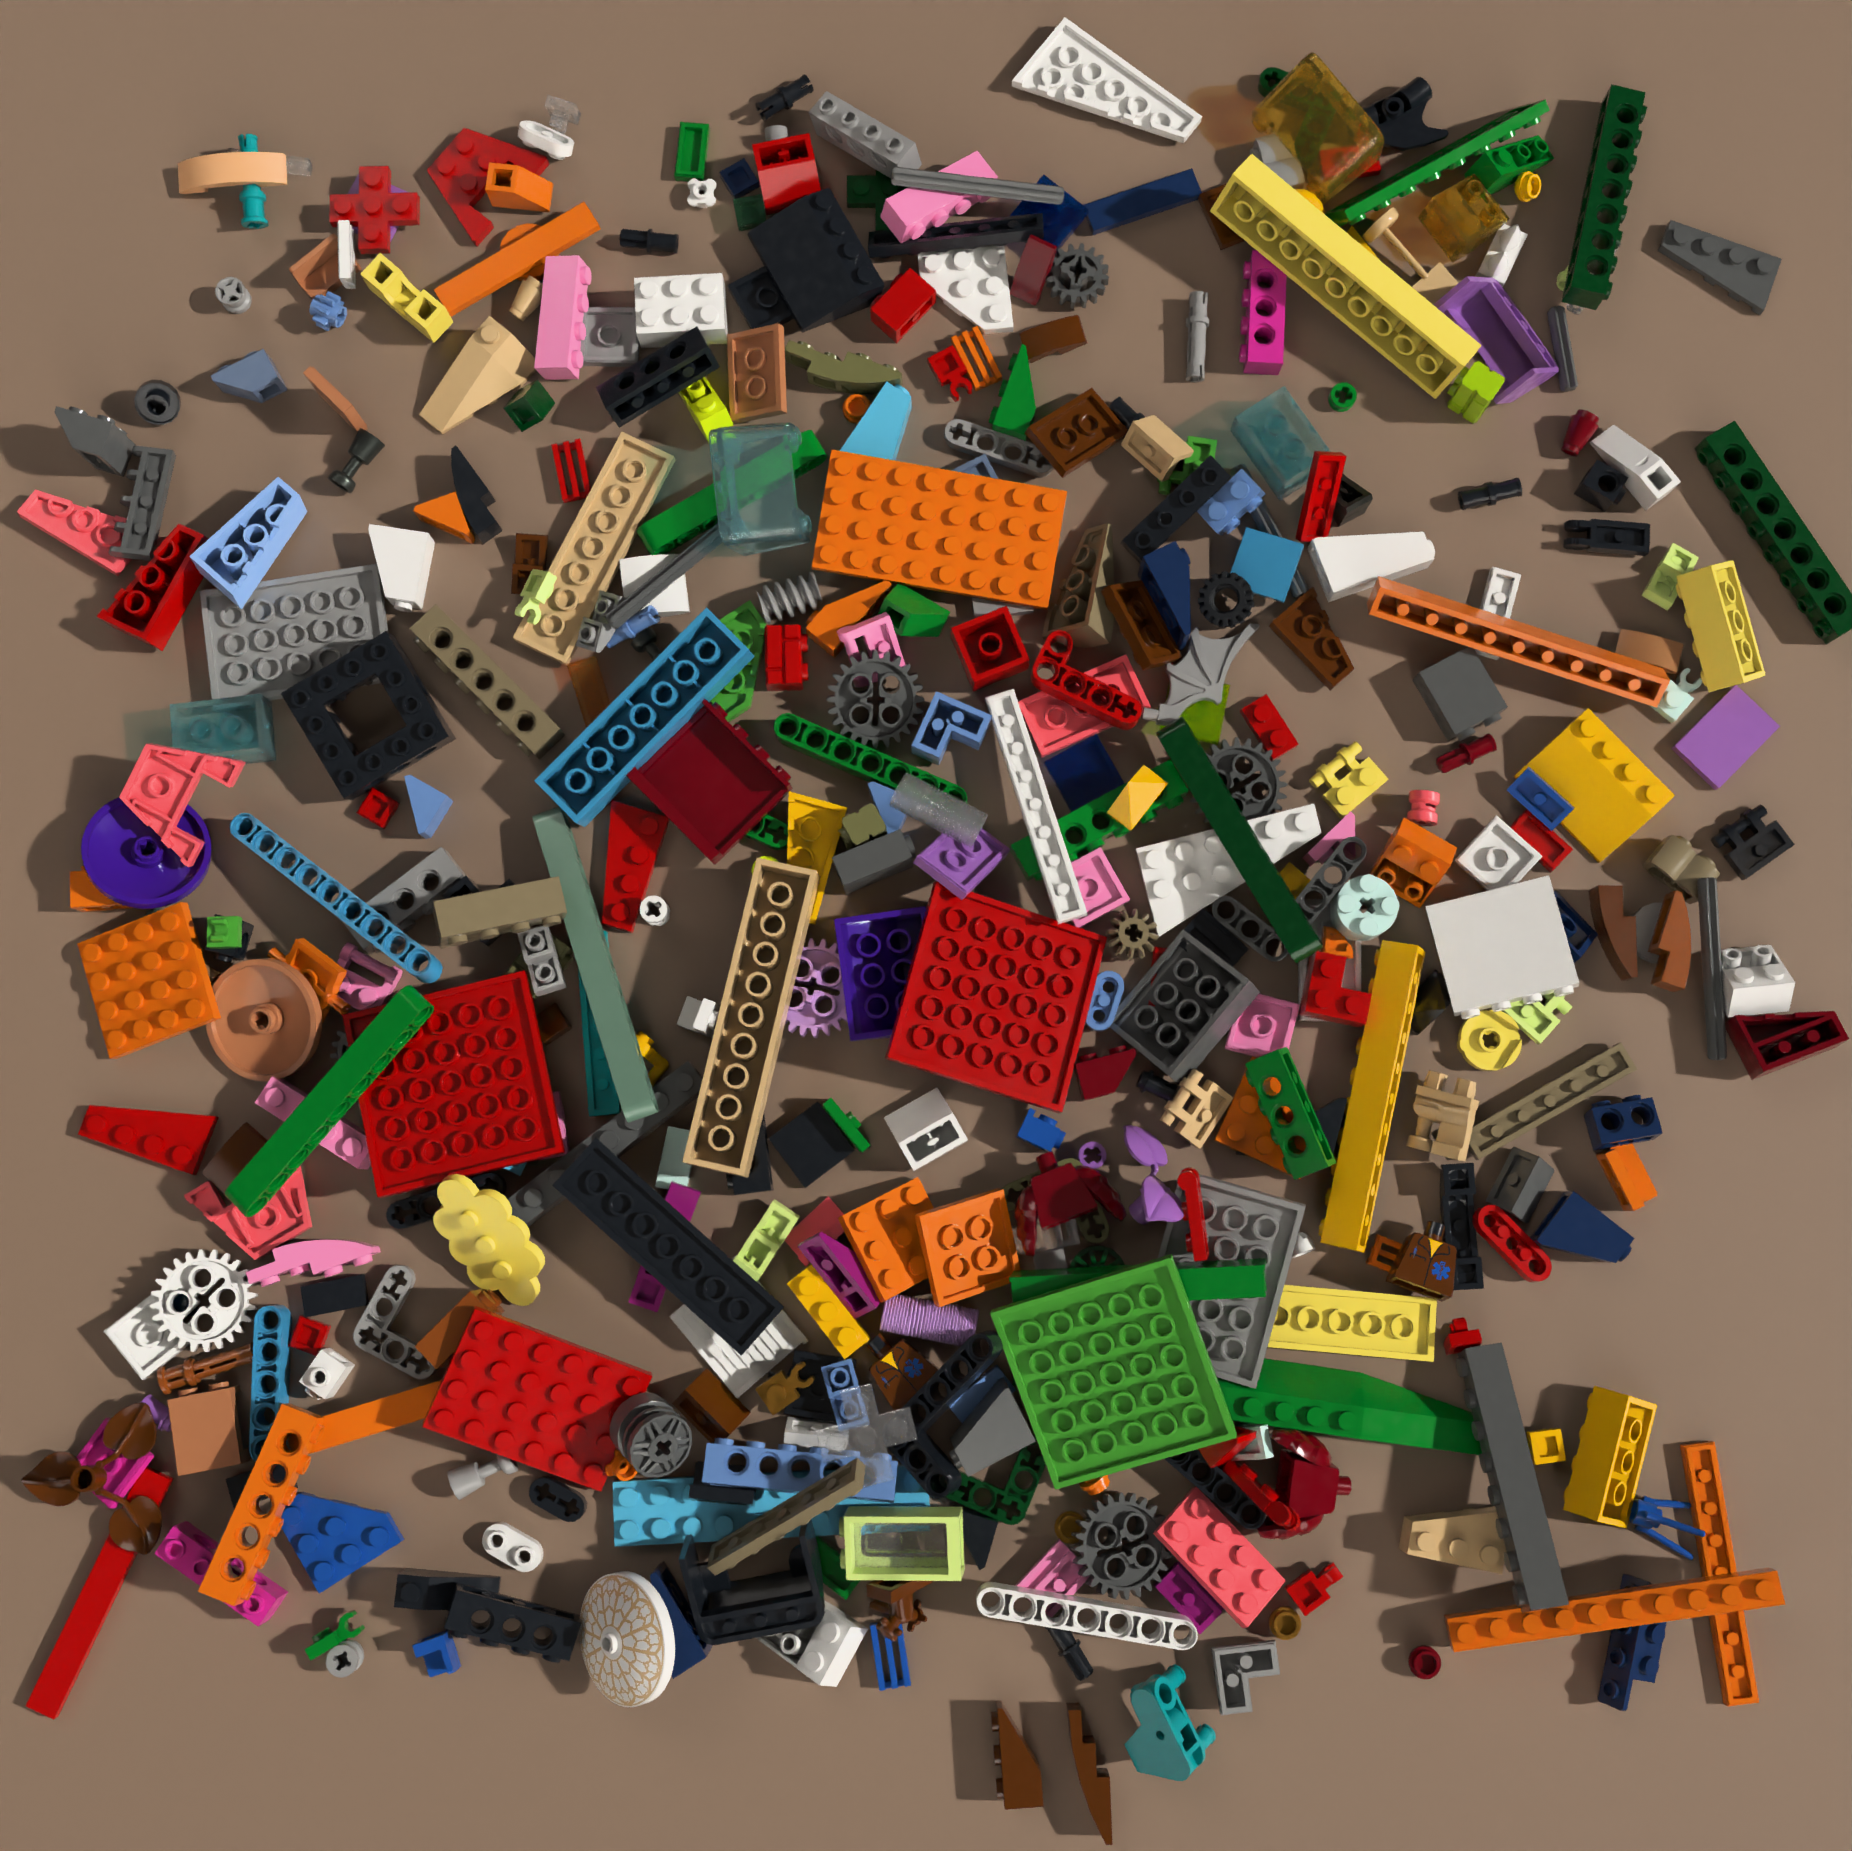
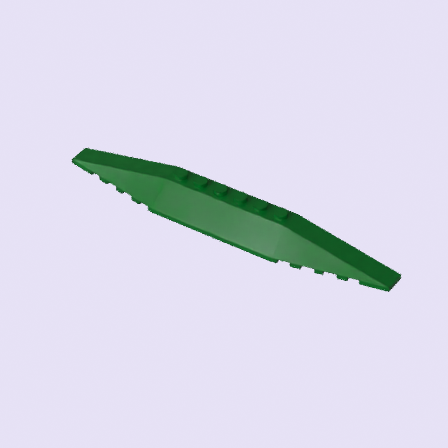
[1012,1358,1482,1455]

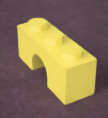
[360,253,453,343]

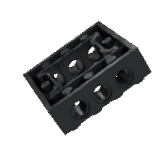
[281,631,456,800]

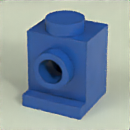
[1016,1108,1066,1152]

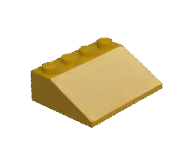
[1514,708,1675,863]

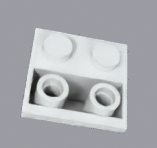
[1721,945,1795,1018]
[884,1088,968,1171]

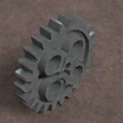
[826,649,924,748]
[1188,737,1288,824]
[1070,1491,1172,1600]

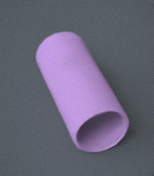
[879,1294,979,1347]

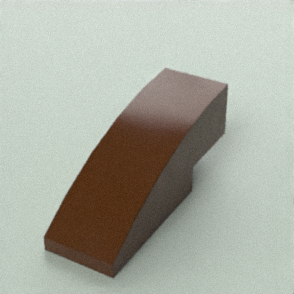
[1589,885,1638,981]

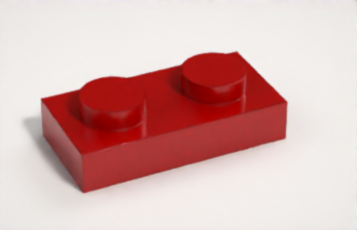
[1240,694,1299,762]

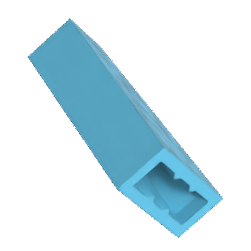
[840,381,912,461]

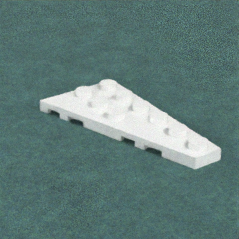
[1135,804,1322,936]

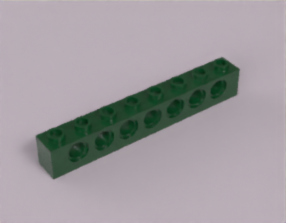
[1561,84,1647,310]
[1694,421,1852,645]

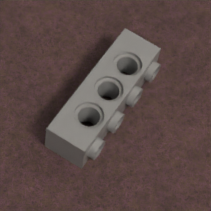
[808,91,922,178]
[342,847,466,953]

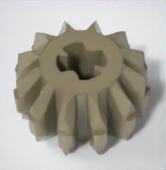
[1106,909,1159,961]

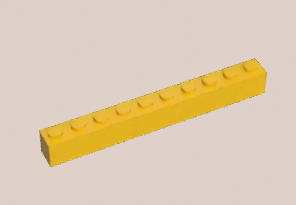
[1319,940,1426,1253]

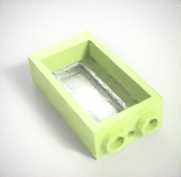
[839,1506,965,1581]

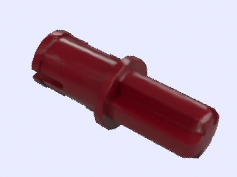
[1436,733,1497,773]

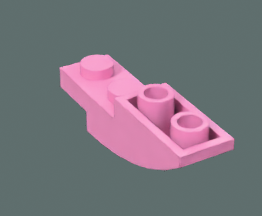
[246,1239,381,1287]

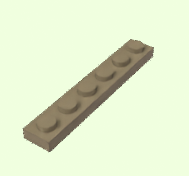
[1469,1042,1637,1160]
[707,1458,865,1576]

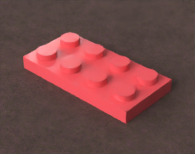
[1018,654,1151,758]
[1153,1487,1286,1628]

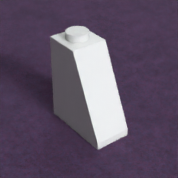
[368,524,435,612]

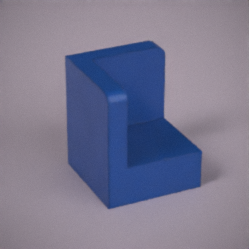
[412,1630,461,1677]

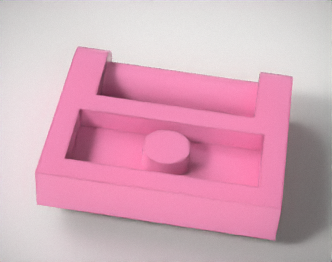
[837,612,905,688]
[337,942,403,1010]

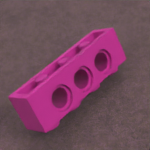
[1239,250,1287,375]
[154,1521,288,1626]

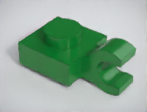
[304,1610,365,1661]

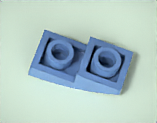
[821,1358,870,1433]

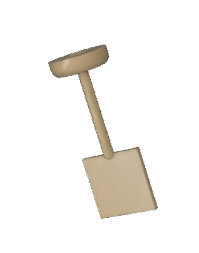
[1362,207,1458,304]

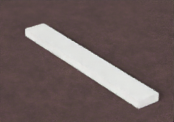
[985,689,1087,924]

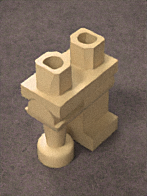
[1406,1070,1479,1161]

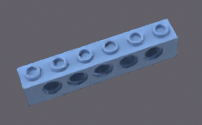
[702,1438,898,1503]

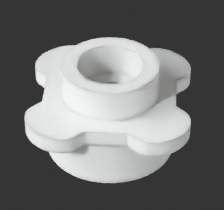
[687,178,717,208]

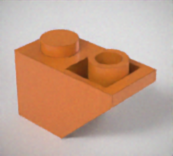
[485,162,554,213]

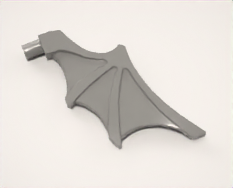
[1142,624,1260,726]

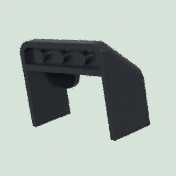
[678,1519,825,1645]

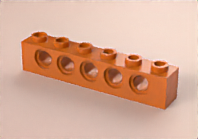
[198,1403,325,1606]

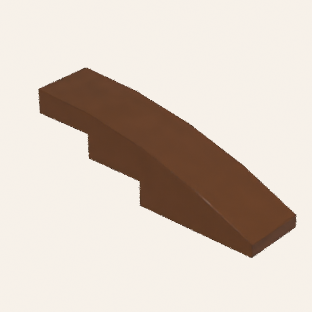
[1066,1702,1113,1845]

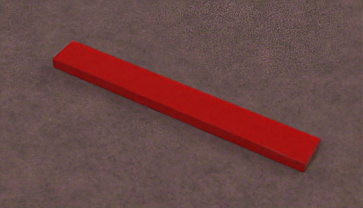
[25,1466,174,1720]

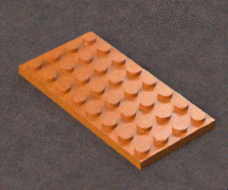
[812,449,1067,610]

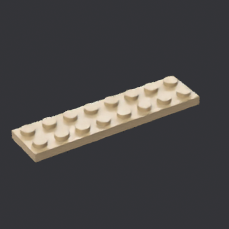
[513,431,676,666]

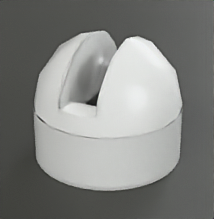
[1292,1232,1316,1258]

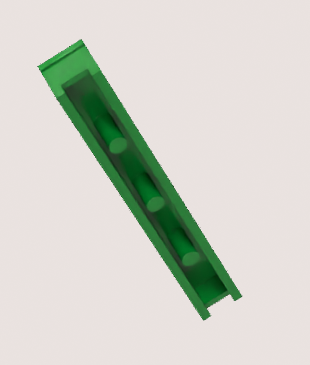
[1009,1258,1267,1303]

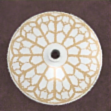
[579,1571,675,1707]

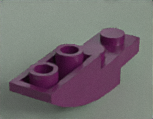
[628,1181,701,1313]

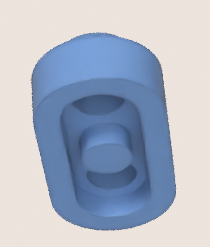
[1085,971,1124,1031]

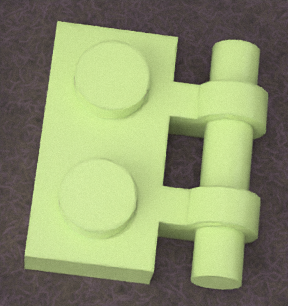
[1502,993,1572,1044]

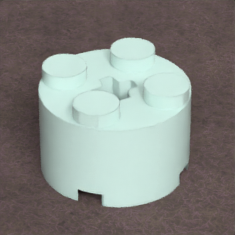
[1330,874,1400,941]

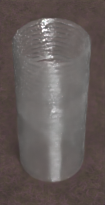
[889,772,988,848]

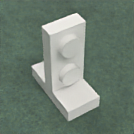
[676,996,720,1038]

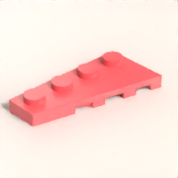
[17,490,132,576]

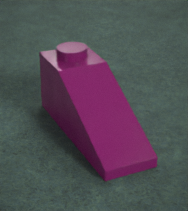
[797,1231,880,1319]

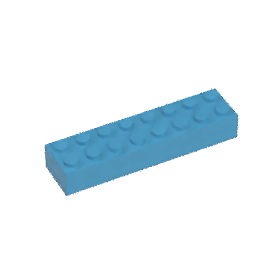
[534,607,755,827]

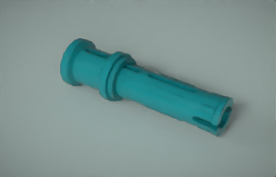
[238,134,268,229]

